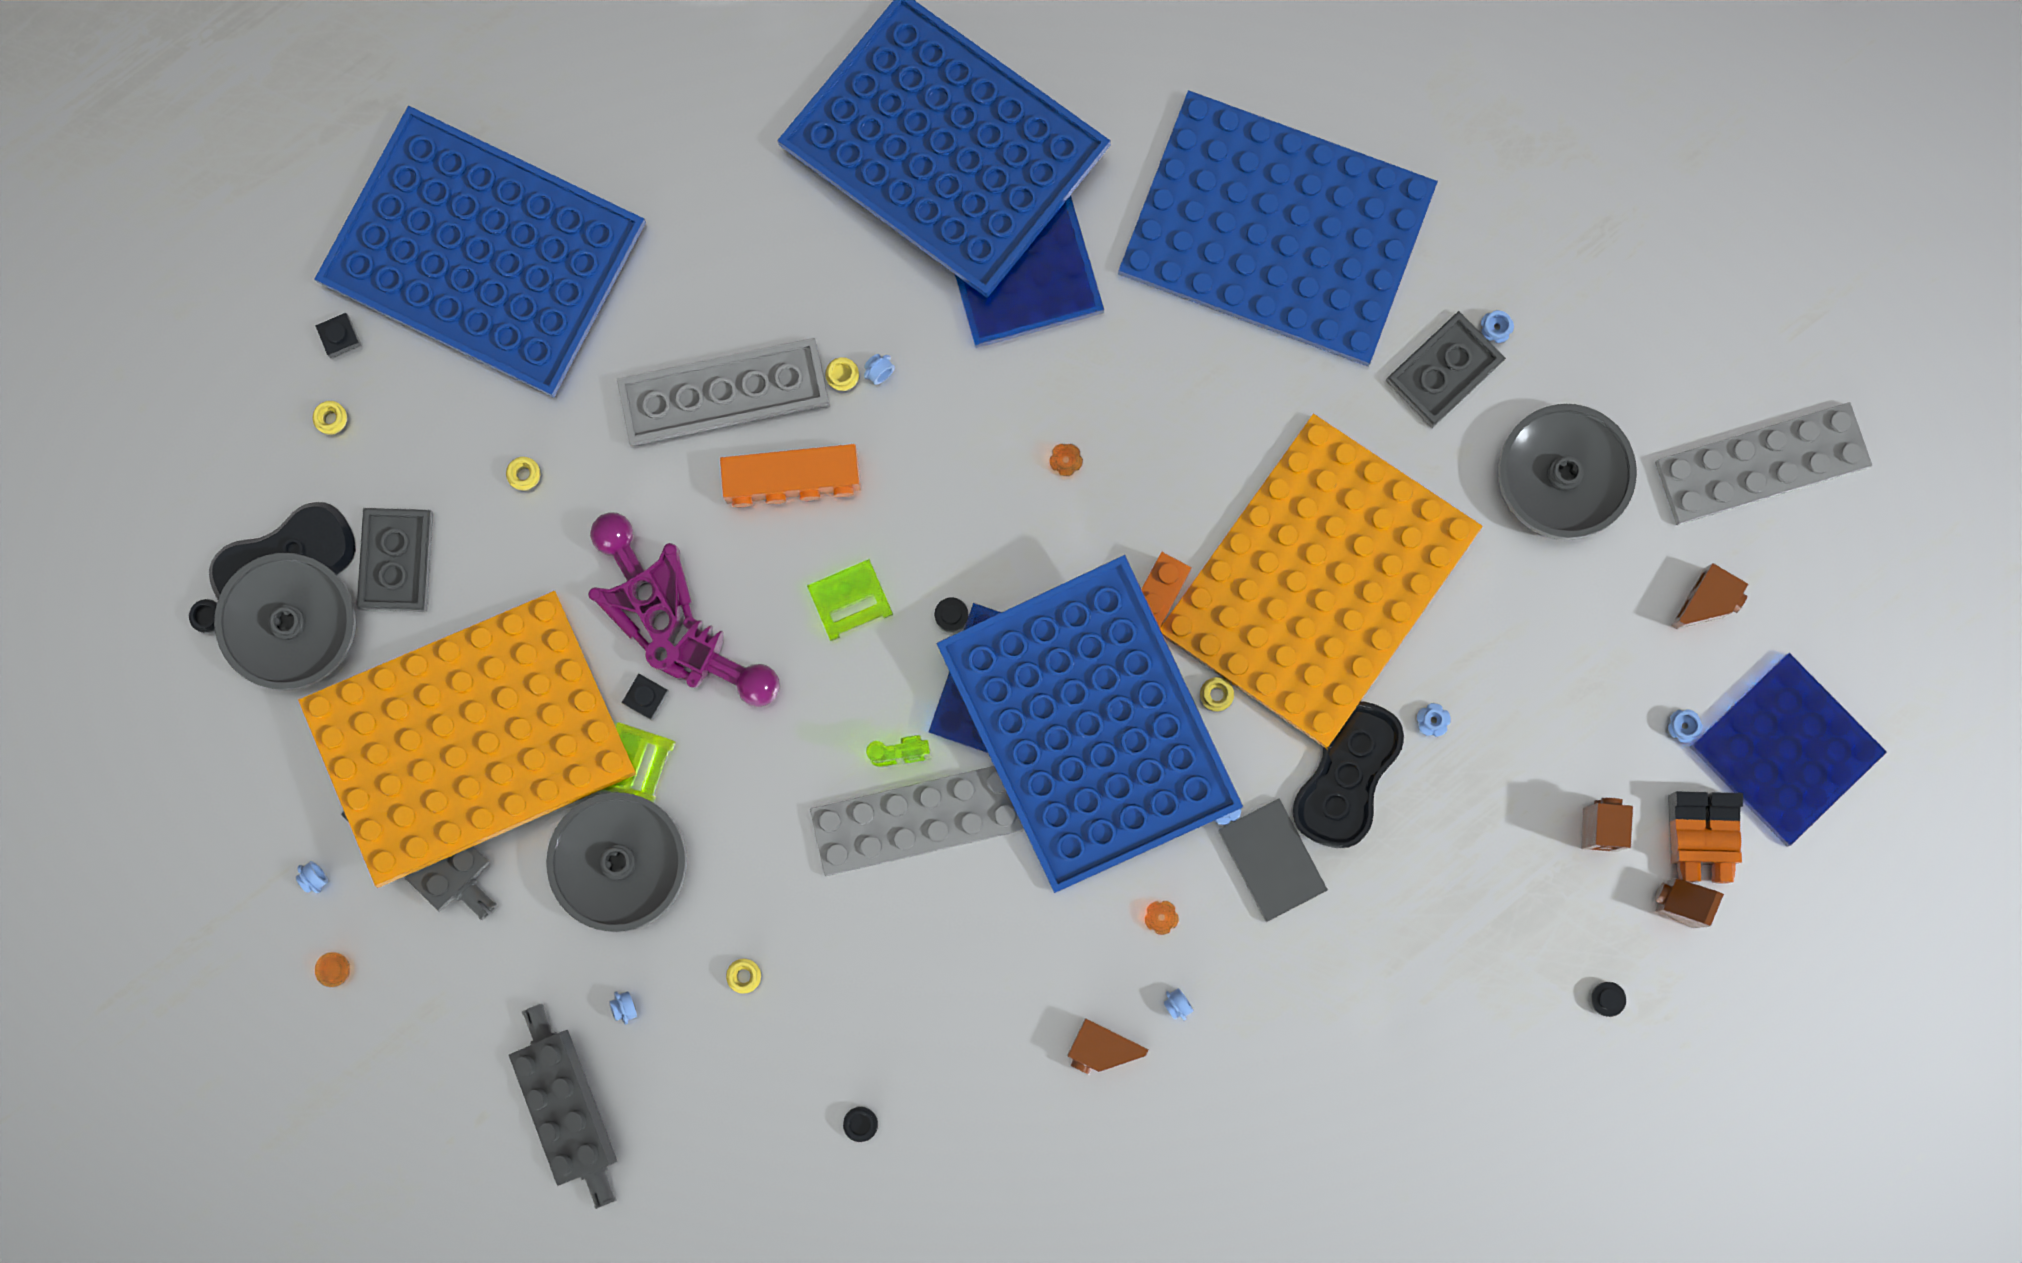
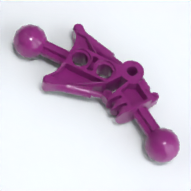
[588,512,780,707]

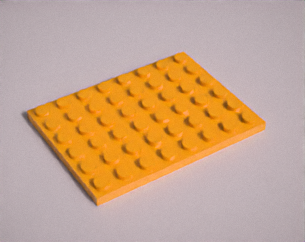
[1160,413,1483,749]
[298,591,636,888]

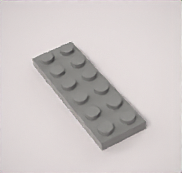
[617,338,829,446]
[1655,402,1872,525]
[810,766,1024,876]

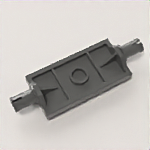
[341,811,497,920]
[509,1003,618,1209]

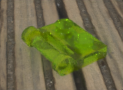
[807,559,893,641]
[603,722,676,803]
[866,735,932,767]

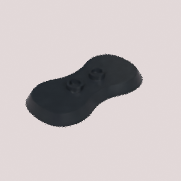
[209,502,355,600]
[1293,701,1404,848]

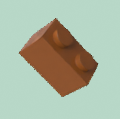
[1581,798,1633,852]

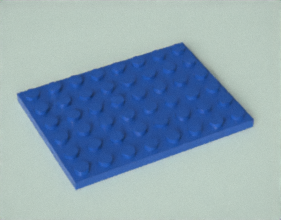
[777,0,1111,298]
[1118,90,1438,367]
[314,105,646,397]
[936,555,1243,893]

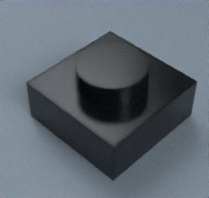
[315,313,362,358]
[621,673,670,721]

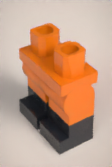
[1668,791,1743,884]

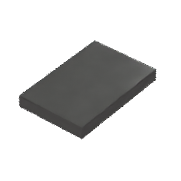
[1386,311,1506,428]
[357,508,433,612]
[1218,798,1328,922]

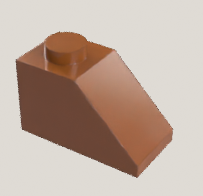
[1671,563,1749,629]
[1655,878,1724,928]
[1067,1018,1149,1075]

